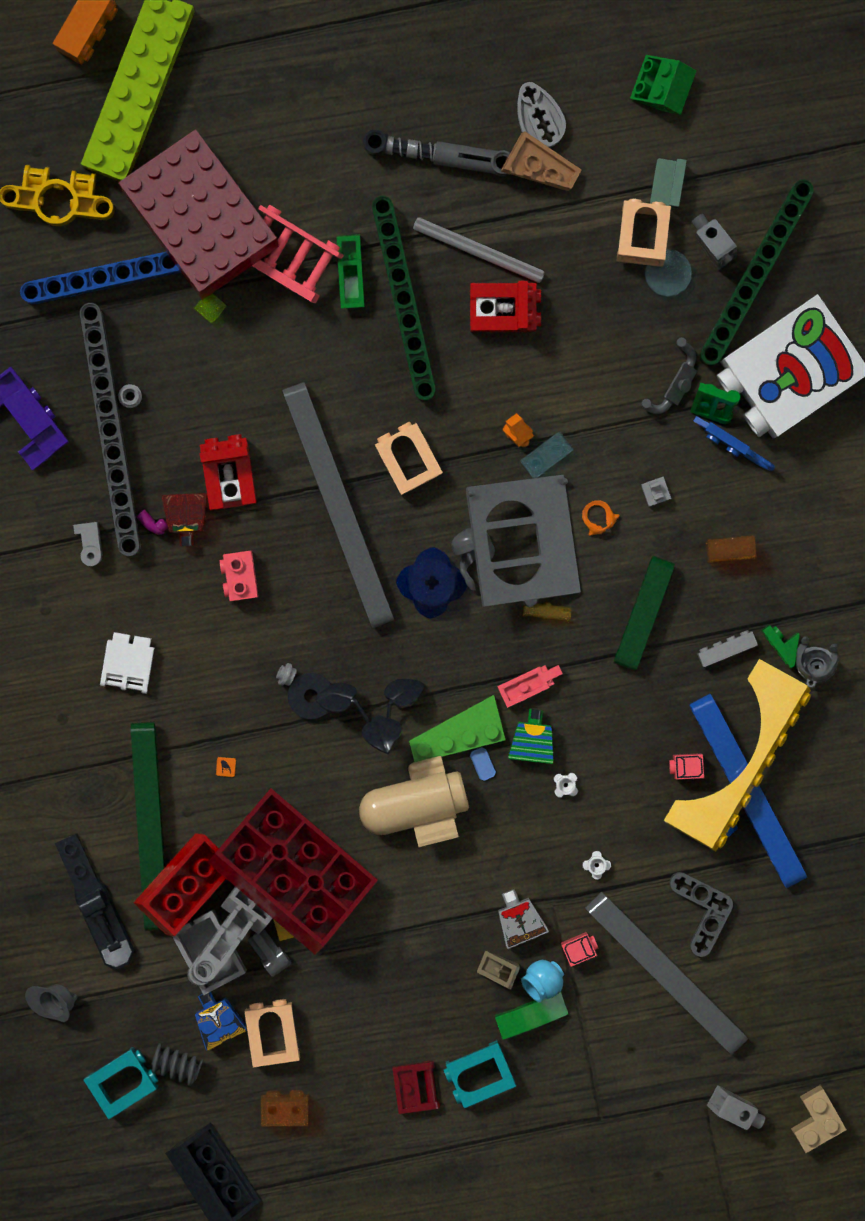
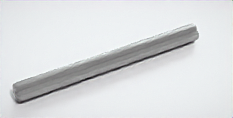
[413,218,544,283]

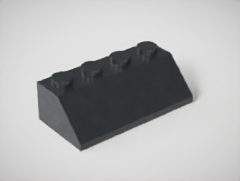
[165,1122,261,1221]

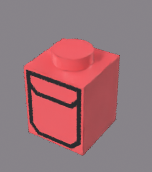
[669,753,704,779]
[561,932,598,967]

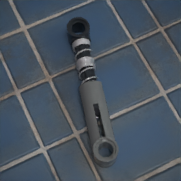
[363,130,510,177]

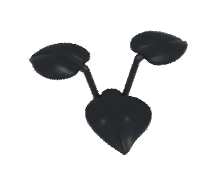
[315,679,424,754]

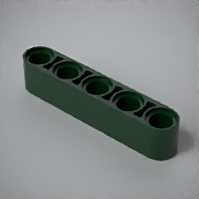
[614,556,675,671]

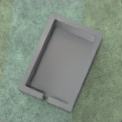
[172,908,247,995]

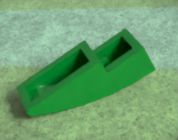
[337,234,364,308]
[495,992,568,1040]

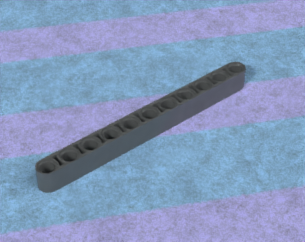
[80,303,141,556]
[282,382,395,628]

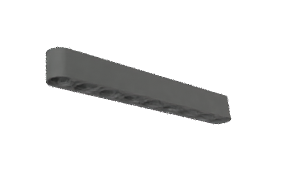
[585,891,748,1055]

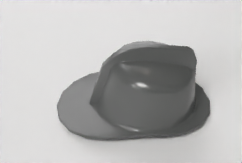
[25,984,77,1022]

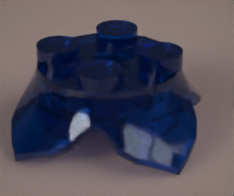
[396,547,467,619]

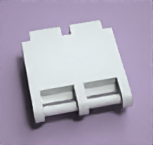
[100,632,155,694]

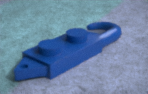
[693,416,775,471]

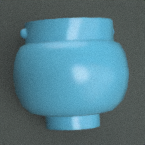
[521,960,564,1002]

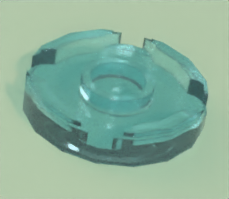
[645,250,692,297]

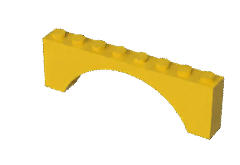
[664,659,811,852]

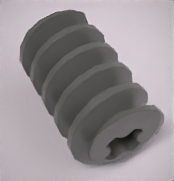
[152,1043,204,1086]

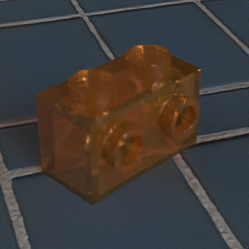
[261,1090,309,1126]

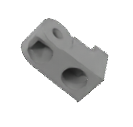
[73,522,103,566]

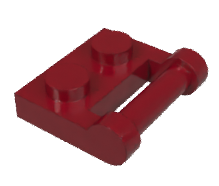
[392,1061,440,1114]

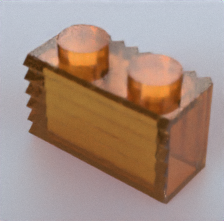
[706,535,756,563]

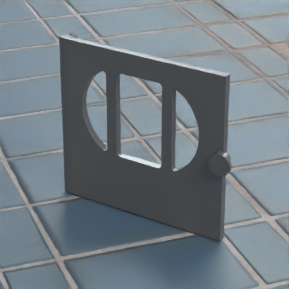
[466,475,581,607]

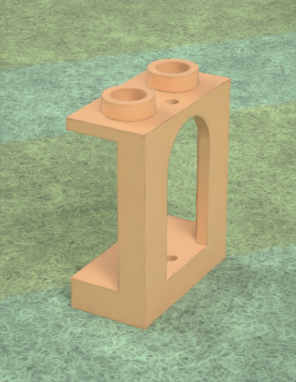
[617,199,671,267]
[375,422,443,495]
[245,999,300,1067]

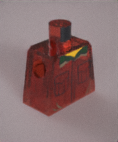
[162,493,208,546]

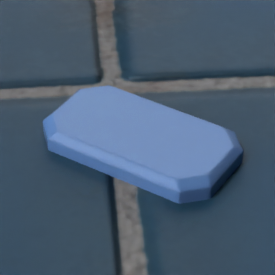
[470,747,496,781]

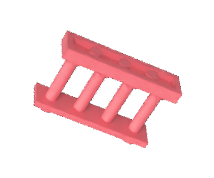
[252,205,344,303]

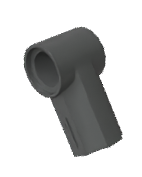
[248,928,292,977]

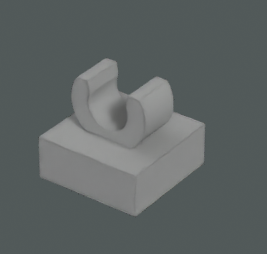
[641,477,671,507]

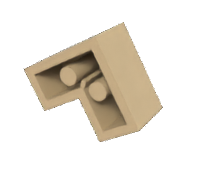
[791,1085,846,1153]

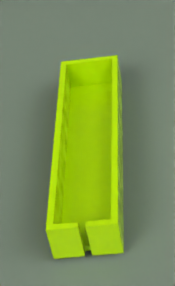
[81,0,195,182]

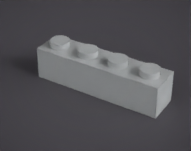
[697,630,758,667]

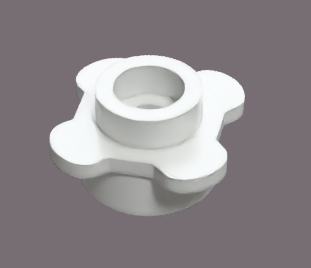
[554,773,578,797]
[583,851,611,879]

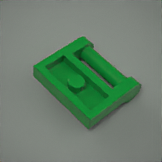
[690,383,740,424]

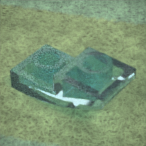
[521,431,573,478]

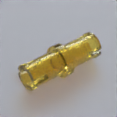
[523,602,571,622]

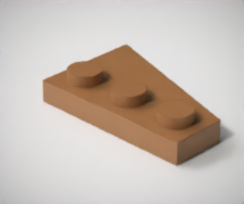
[501,131,581,191]

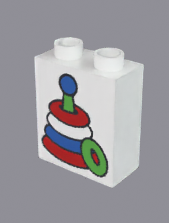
[717,294,865,439]

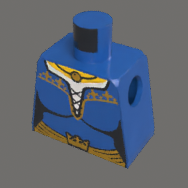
[195,992,247,1051]

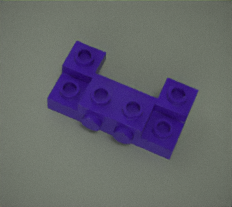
[0,367,69,471]

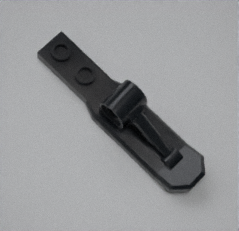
[55,833,135,970]

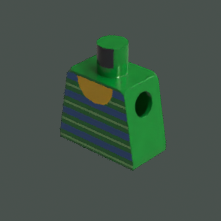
[508,709,553,764]

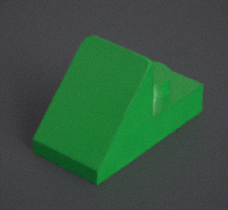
[761,625,799,668]

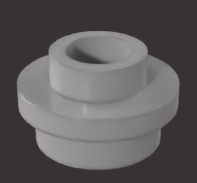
[118,384,142,408]
[276,663,296,686]

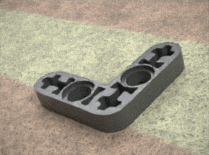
[670,872,733,957]

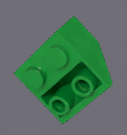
[630,55,696,115]

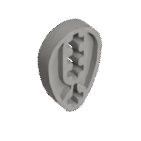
[517,82,566,148]

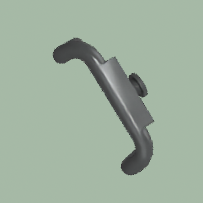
[641,337,697,414]

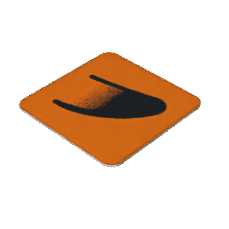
[216,757,236,777]

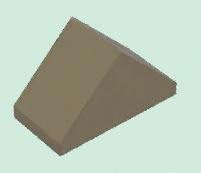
[477,951,520,989]

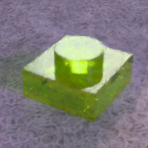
[194,294,227,324]

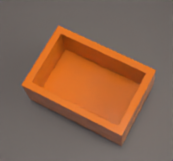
[52,0,118,65]

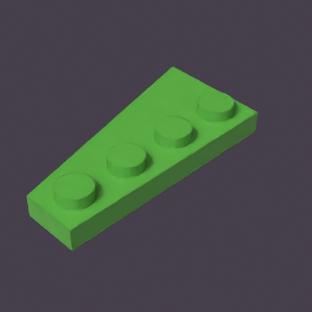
[409,695,505,762]

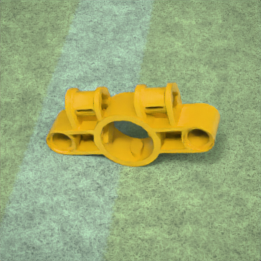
[0,165,115,226]

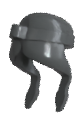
[451,528,495,591]
[796,636,839,689]

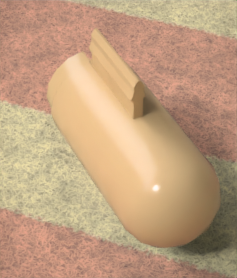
[359,756,469,847]

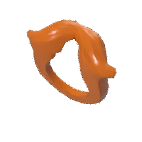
[582,500,620,536]

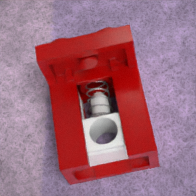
[470,281,541,332]
[200,434,257,510]

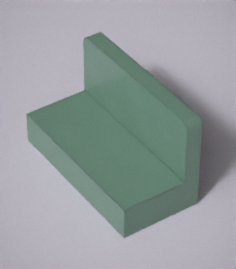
[650,158,687,209]

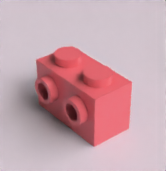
[220,551,259,601]

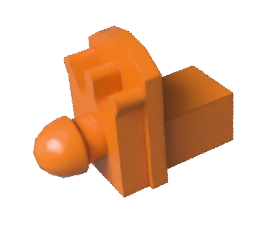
[503,413,534,447]

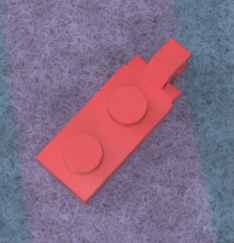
[497,665,563,708]

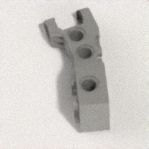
[188,887,272,986]

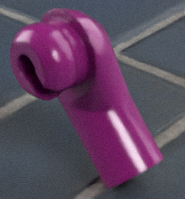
[136,509,169,535]

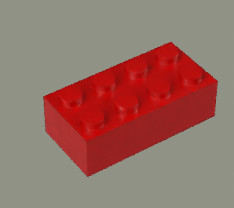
[134,833,226,936]

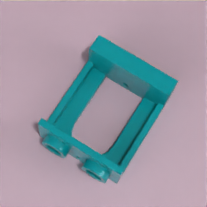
[444,1040,516,1108]
[84,1047,159,1119]

